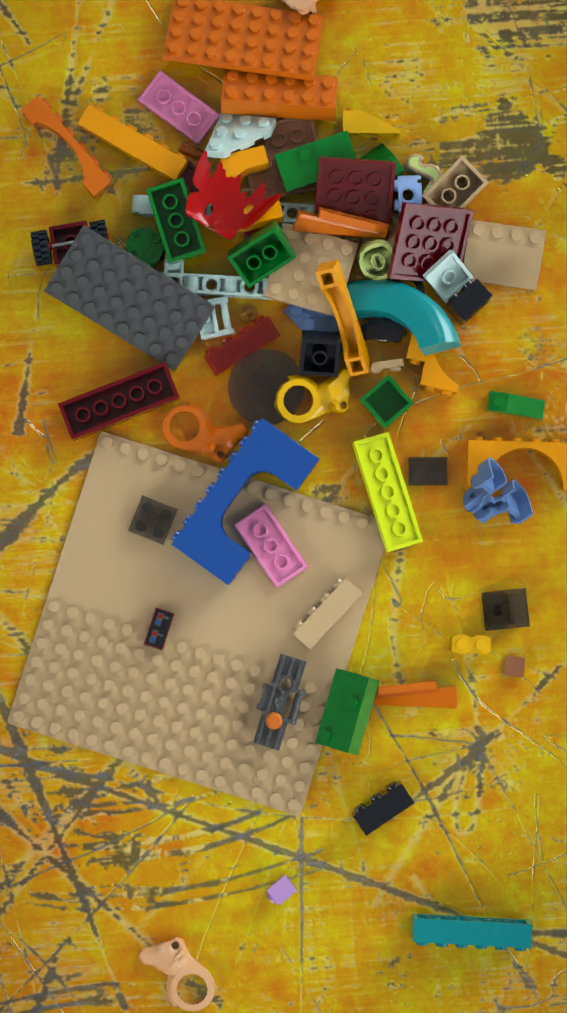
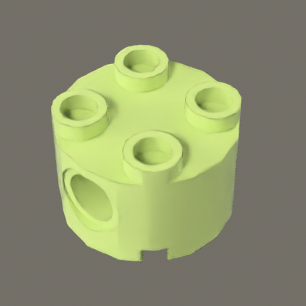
[357,238,393,280]

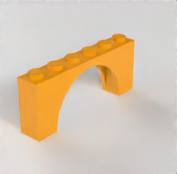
[466,437,567,490]

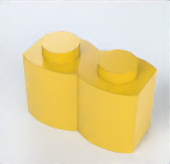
[450,635,491,654]

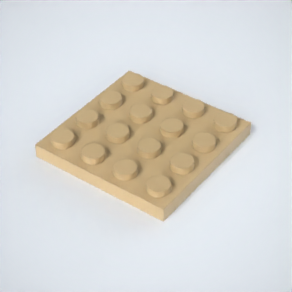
[264,223,358,317]

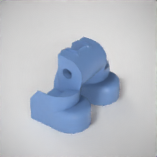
[463,457,534,524]

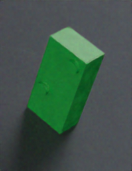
[273,130,356,192]
[146,177,208,265]
[315,668,379,755]

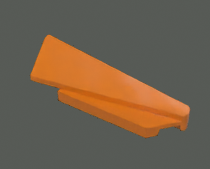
[373,680,457,708]

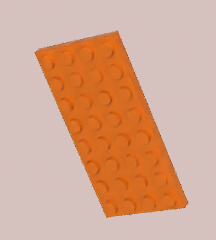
[163,0,325,81]

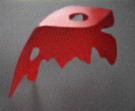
[186,151,282,239]

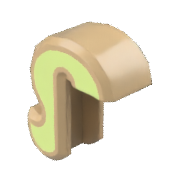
[406,154,442,200]

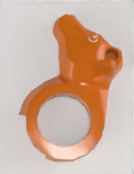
[162,402,248,463]

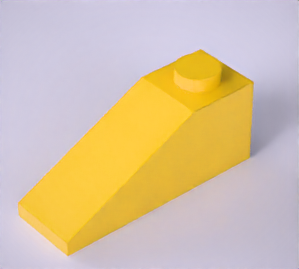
[342,108,400,137]

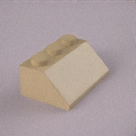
[422,155,489,208]

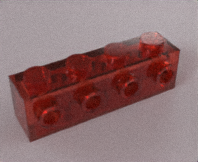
[203,315,281,376]

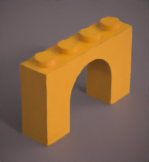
[217,145,284,233]

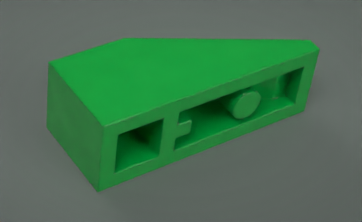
[486,391,545,420]

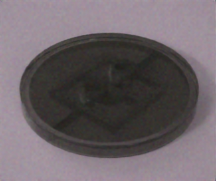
[228,349,304,425]

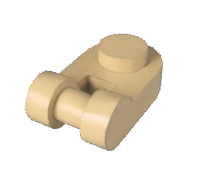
[370,358,404,374]

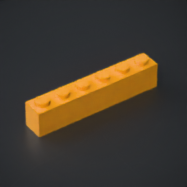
[77,104,188,181]

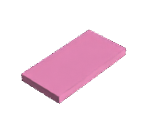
[137,70,220,146]
[234,504,308,588]

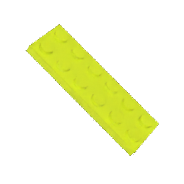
[352,432,423,553]

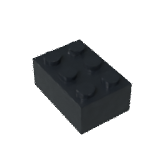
[352,781,414,836]

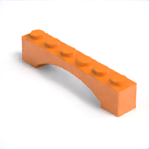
[21,96,113,200]

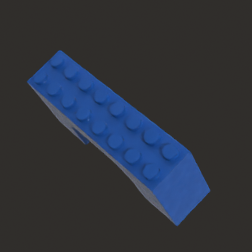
[171,418,319,585]

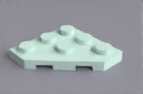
[205,114,276,159]

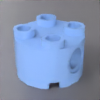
[393,175,422,214]

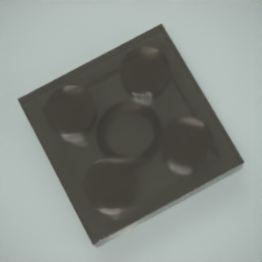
[128,495,178,545]

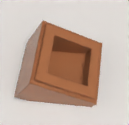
[503,655,526,677]

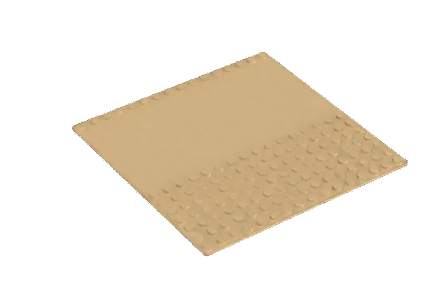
[8,432,385,816]

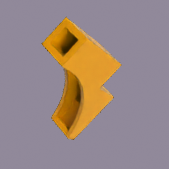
[405,333,459,397]

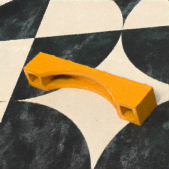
[315,259,372,377]

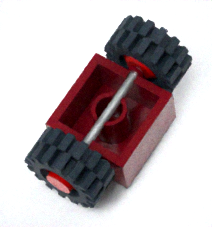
[31,219,109,268]

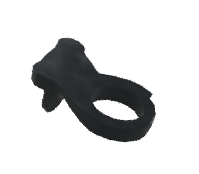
[360,278,425,343]

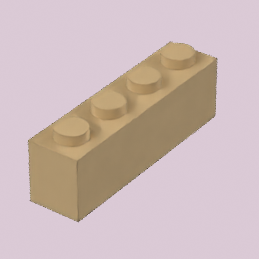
[293,578,363,649]

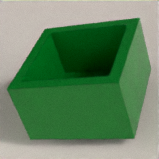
[359,374,414,430]

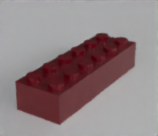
[58,362,181,441]

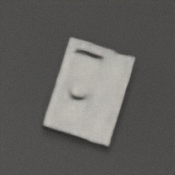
[408,457,447,486]

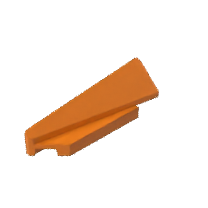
[293,206,389,239]

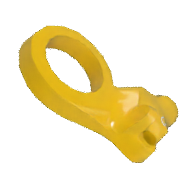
[274,367,352,424]

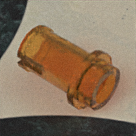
[179,141,204,161]

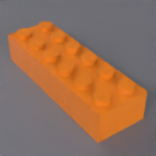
[221,69,338,122]

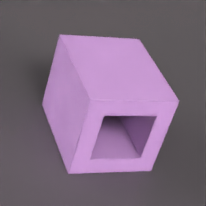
[266,874,297,905]

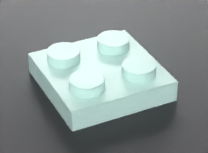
[422,249,474,303]

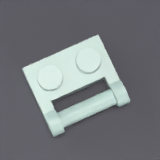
[200,296,235,341]

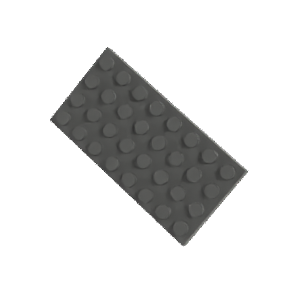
[44,225,215,371]

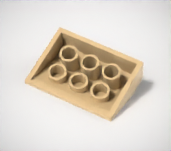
[463,220,546,291]

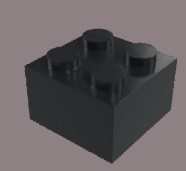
[446,279,493,326]
[299,330,341,377]

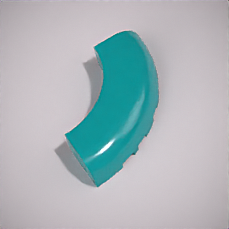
[347,279,461,356]

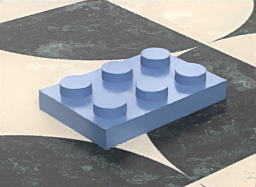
[284,305,339,332]

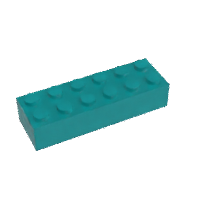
[411,913,532,951]

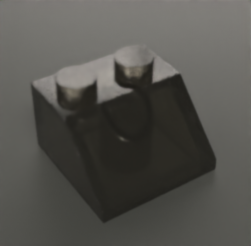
[481,588,530,631]

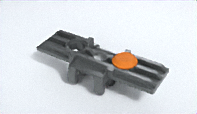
[253,654,306,751]

